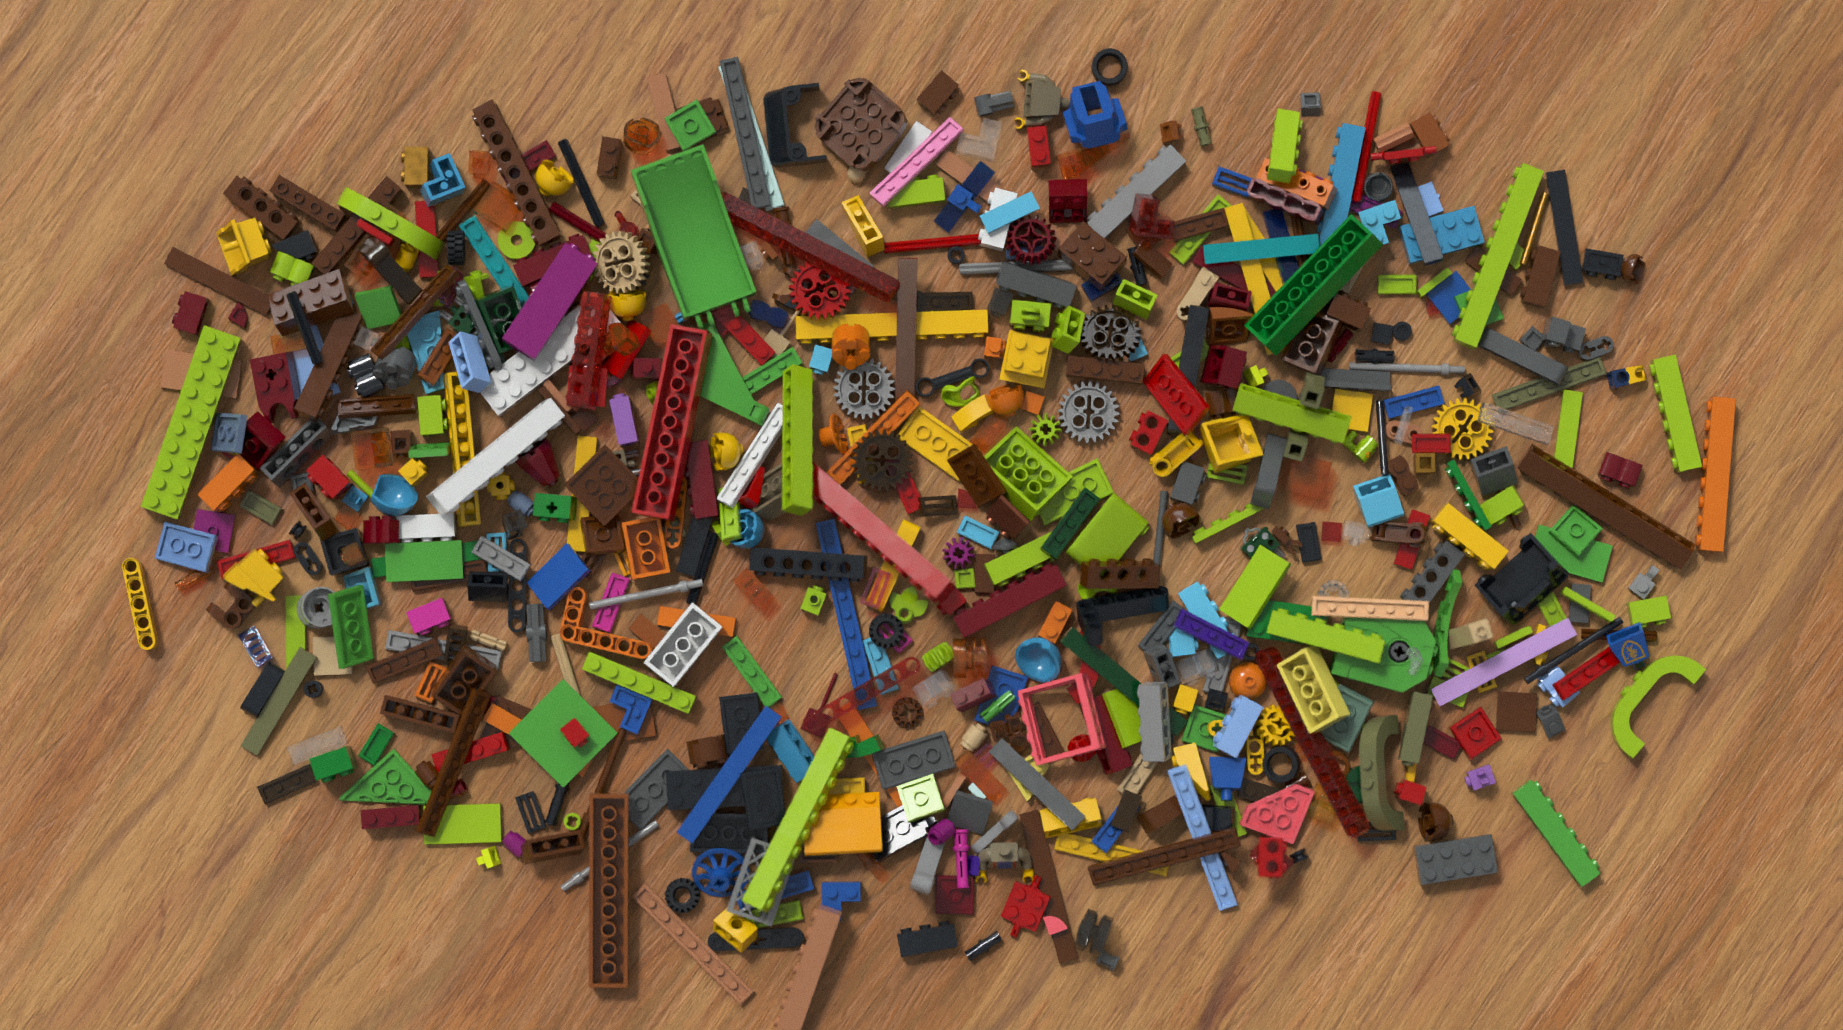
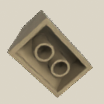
[753,463,785,521]

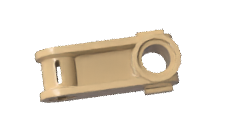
[1177,266,1219,321]

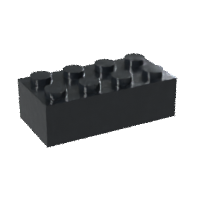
[690,813,769,853]

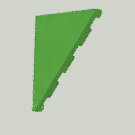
[339,749,432,805]

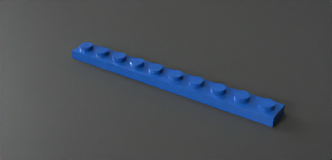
[816,519,877,710]

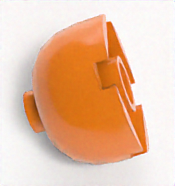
[985,383,1024,417]
[1229,662,1267,700]

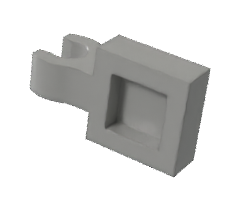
[1628,565,1659,599]

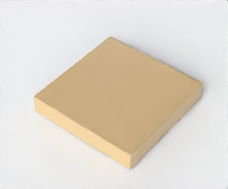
[313,636,353,676]

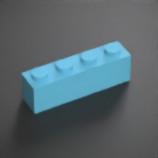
[1178,581,1234,660]

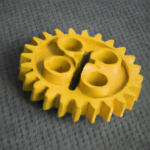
[1431,398,1494,460]

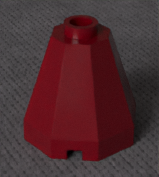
[515,438,560,487]

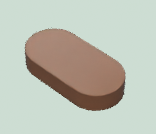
[942,773,968,809]

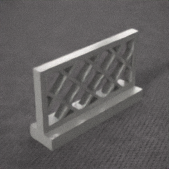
[726,838,795,926]

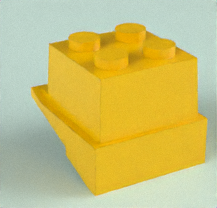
[216,218,271,276]
[999,330,1053,388]
[1200,415,1263,473]
[223,548,283,607]

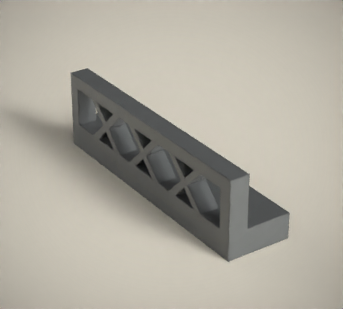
[1321,368,1391,392]

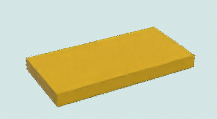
[896,406,980,481]

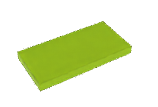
[1039,458,1114,525]
[1219,545,1292,629]
[423,803,502,845]

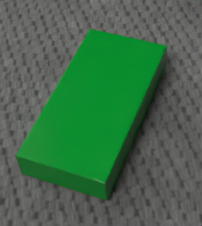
[358,723,395,766]

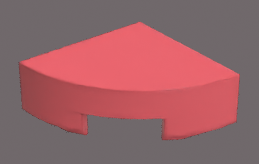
[1043,916,1068,935]

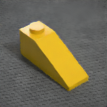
[841,195,884,257]
[1171,743,1210,801]

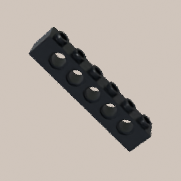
[749,547,868,582]

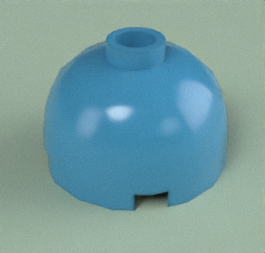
[730,509,765,549]

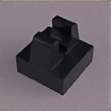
[1454,373,1480,398]

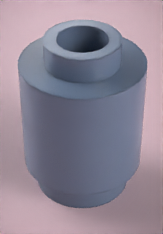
[507,490,534,518]

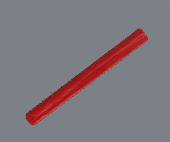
[1351,91,1381,203]
[883,234,981,253]

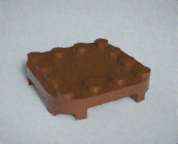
[815,78,908,171]

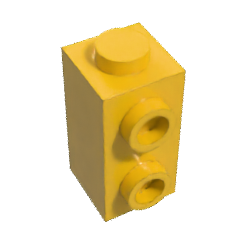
[398,458,429,487]

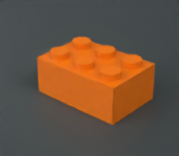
[197,454,260,512]
[621,518,670,581]

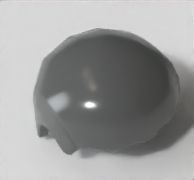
[1364,172,1393,201]

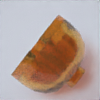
[623,118,662,155]

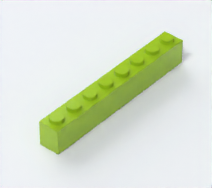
[782,364,814,516]

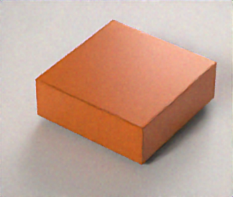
[1021,391,1044,415]

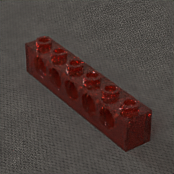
[566,291,612,410]

